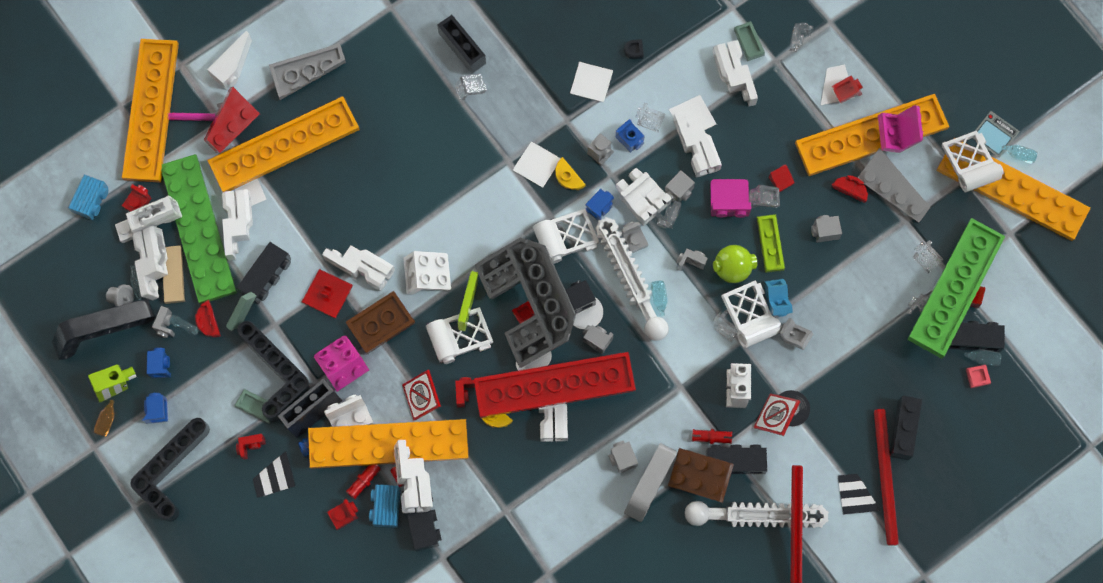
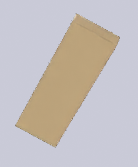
[163,246,185,304]

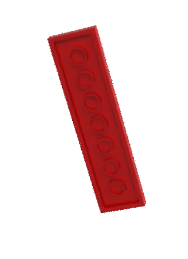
[474,352,636,418]

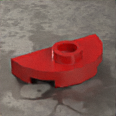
[831,175,868,203]
[195,300,221,337]

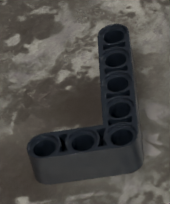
[52,299,156,360]
[238,321,310,422]
[130,418,210,522]

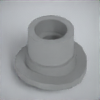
[106,284,134,307]

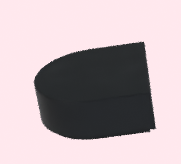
[624,39,644,59]

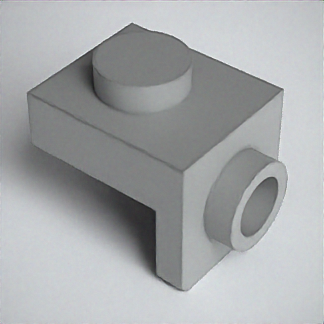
[676,249,708,271]
[780,318,813,350]

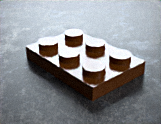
[346,291,415,354]
[668,448,734,503]

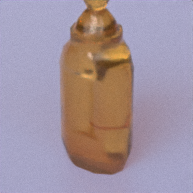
[94,400,114,437]

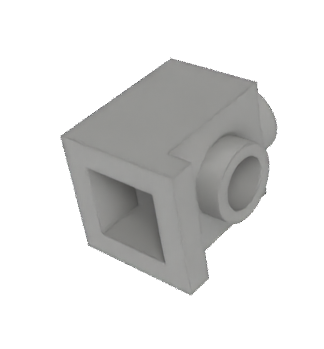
[588,133,614,166]
[582,325,614,354]

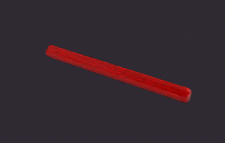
[874,409,899,546]
[791,465,803,583]

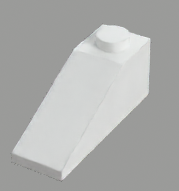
[207,31,252,90]

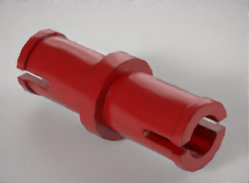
[692,429,732,445]
[346,464,381,499]

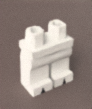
[615,168,672,226]
[726,363,751,408]

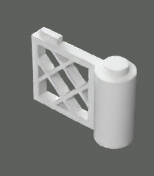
[942,131,1004,192]
[533,209,599,264]
[721,280,781,348]
[426,307,493,364]

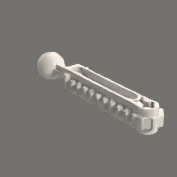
[595,217,669,341]
[685,501,829,528]

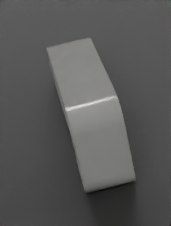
[624,443,678,522]

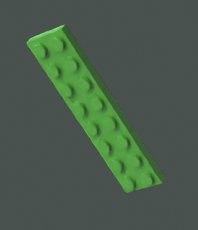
[161,154,237,304]
[907,218,1005,359]

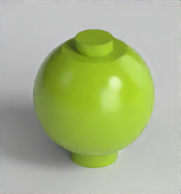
[713,245,757,283]

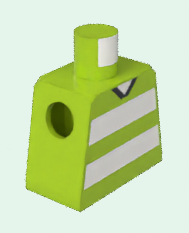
[88,365,137,403]

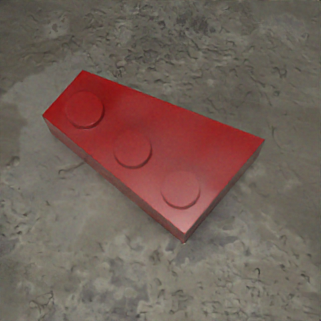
[204,87,260,153]

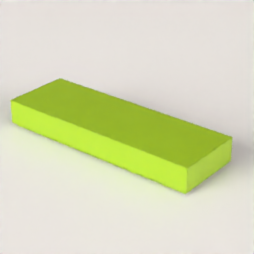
[756,214,785,273]
[458,271,478,331]

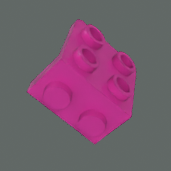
[878,105,923,153]
[710,179,751,218]
[314,336,369,392]

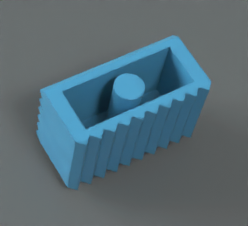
[68,174,109,220]
[369,485,401,528]

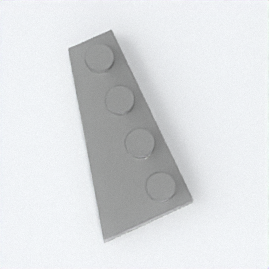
[269,43,346,100]
[858,148,930,223]

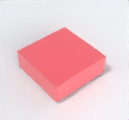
[966,365,991,388]

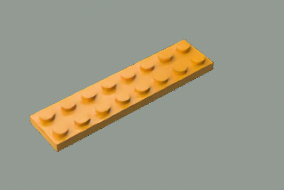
[122,39,179,182]
[795,94,949,176]
[207,96,360,192]
[936,138,1090,241]
[308,419,468,469]

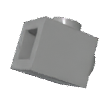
[665,171,695,204]
[811,215,842,243]
[609,441,638,473]

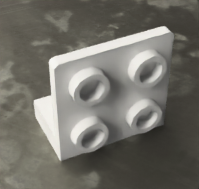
[404,251,451,295]
[324,395,374,427]

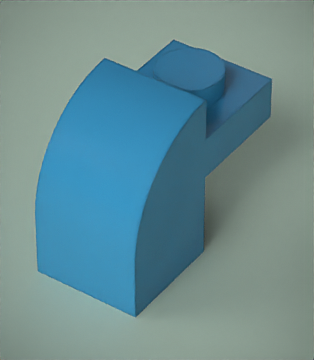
[765,279,793,317]

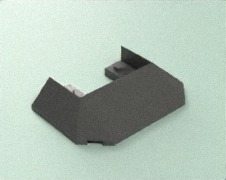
[475,237,576,368]

